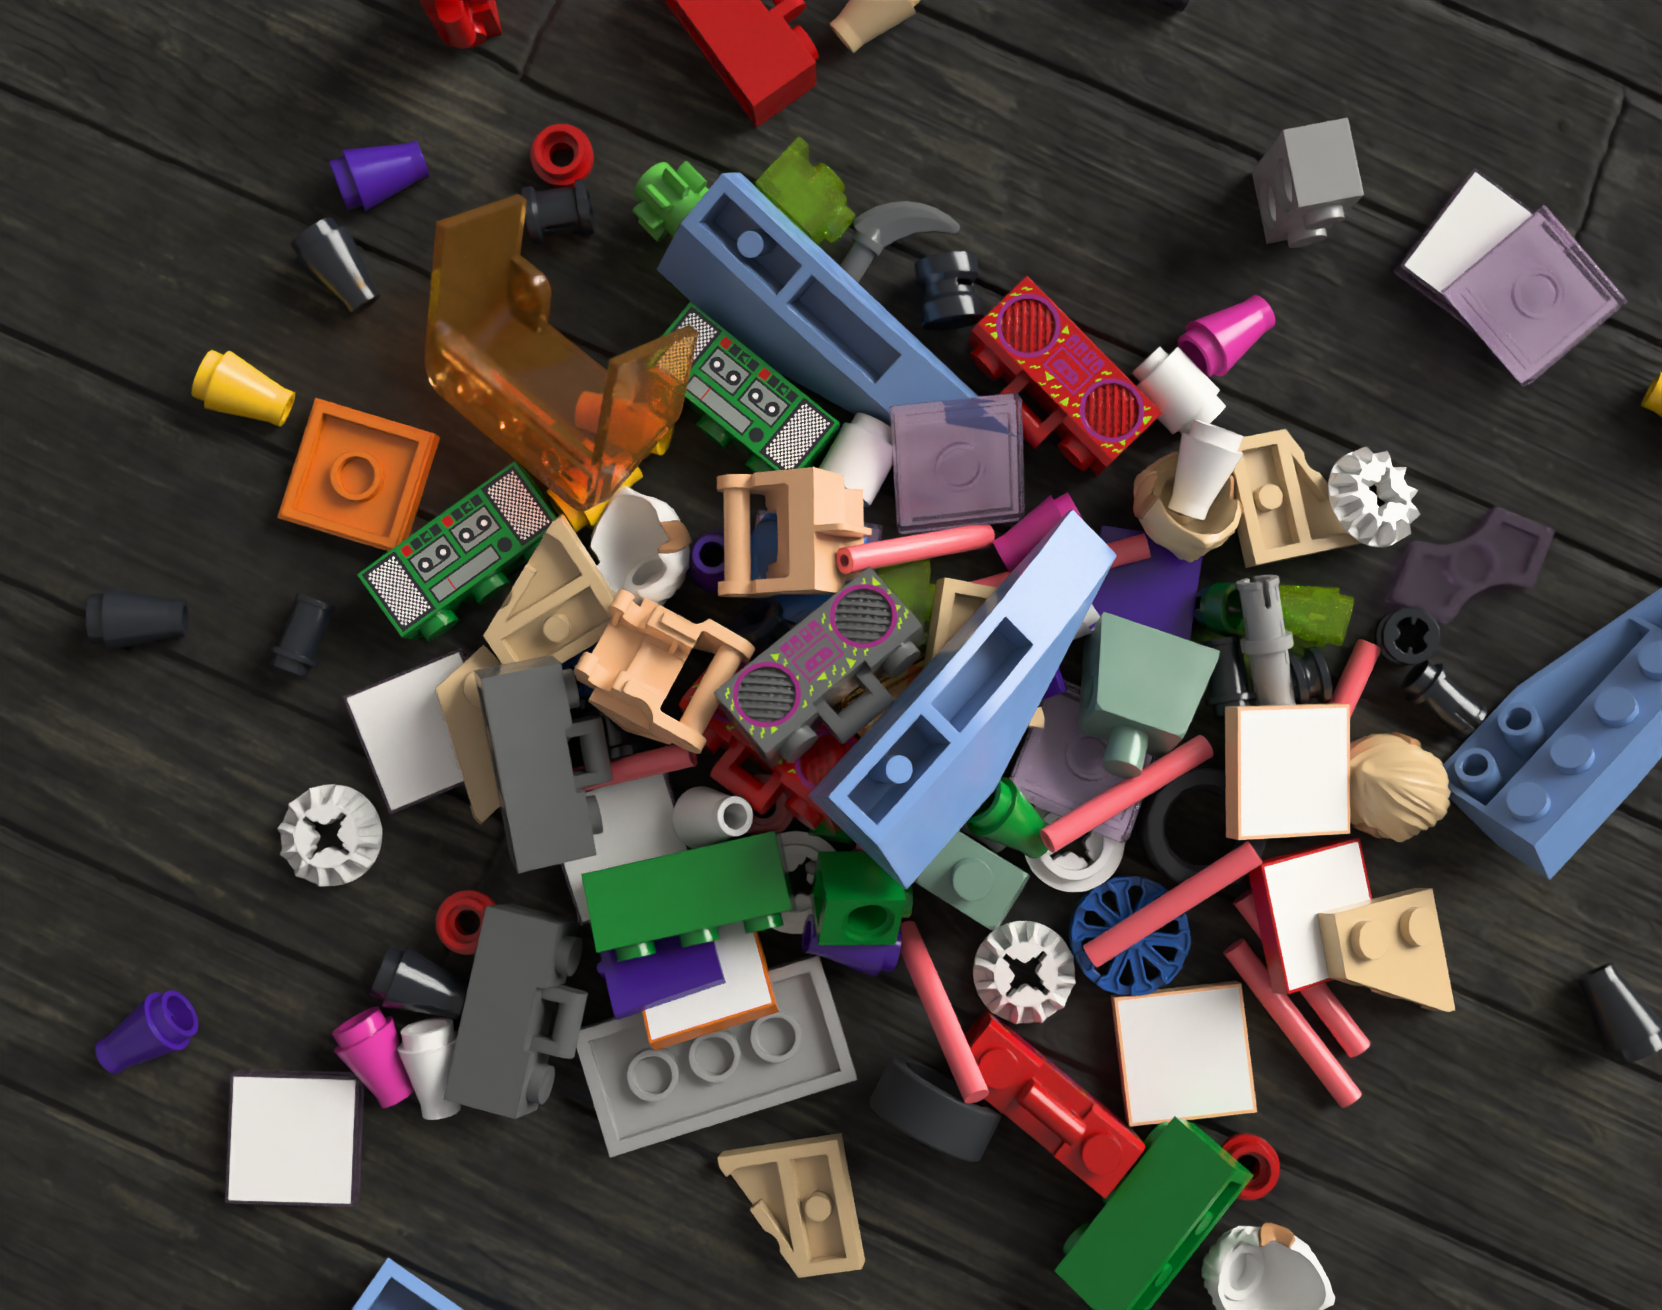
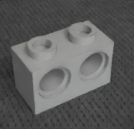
[1252,118,1364,248]

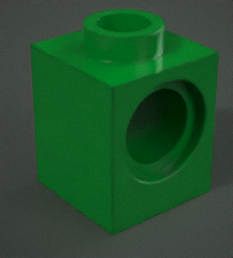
[810,851,913,946]

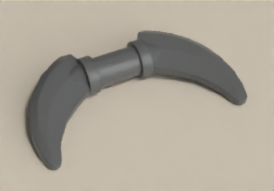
[840,201,960,283]

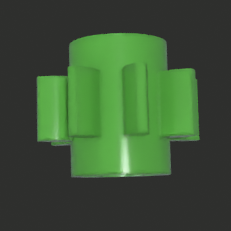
[632,161,709,242]

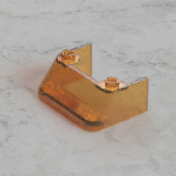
[424,194,699,511]

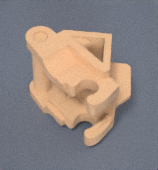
[717,467,871,598]
[574,589,755,754]

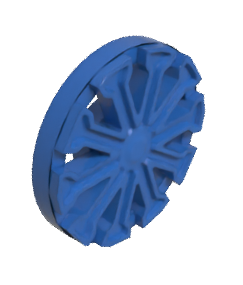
[1069,875,1191,996]

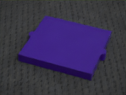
[1089,525,1202,641]
[597,936,726,1020]

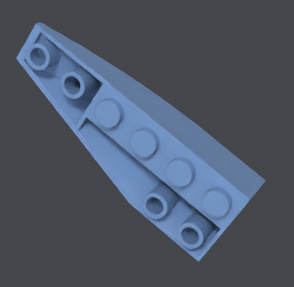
[657,172,1019,440]
[808,509,1117,889]
[1443,588,1662,880]

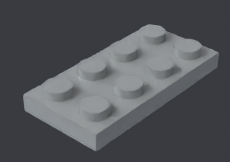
[576,954,857,1157]

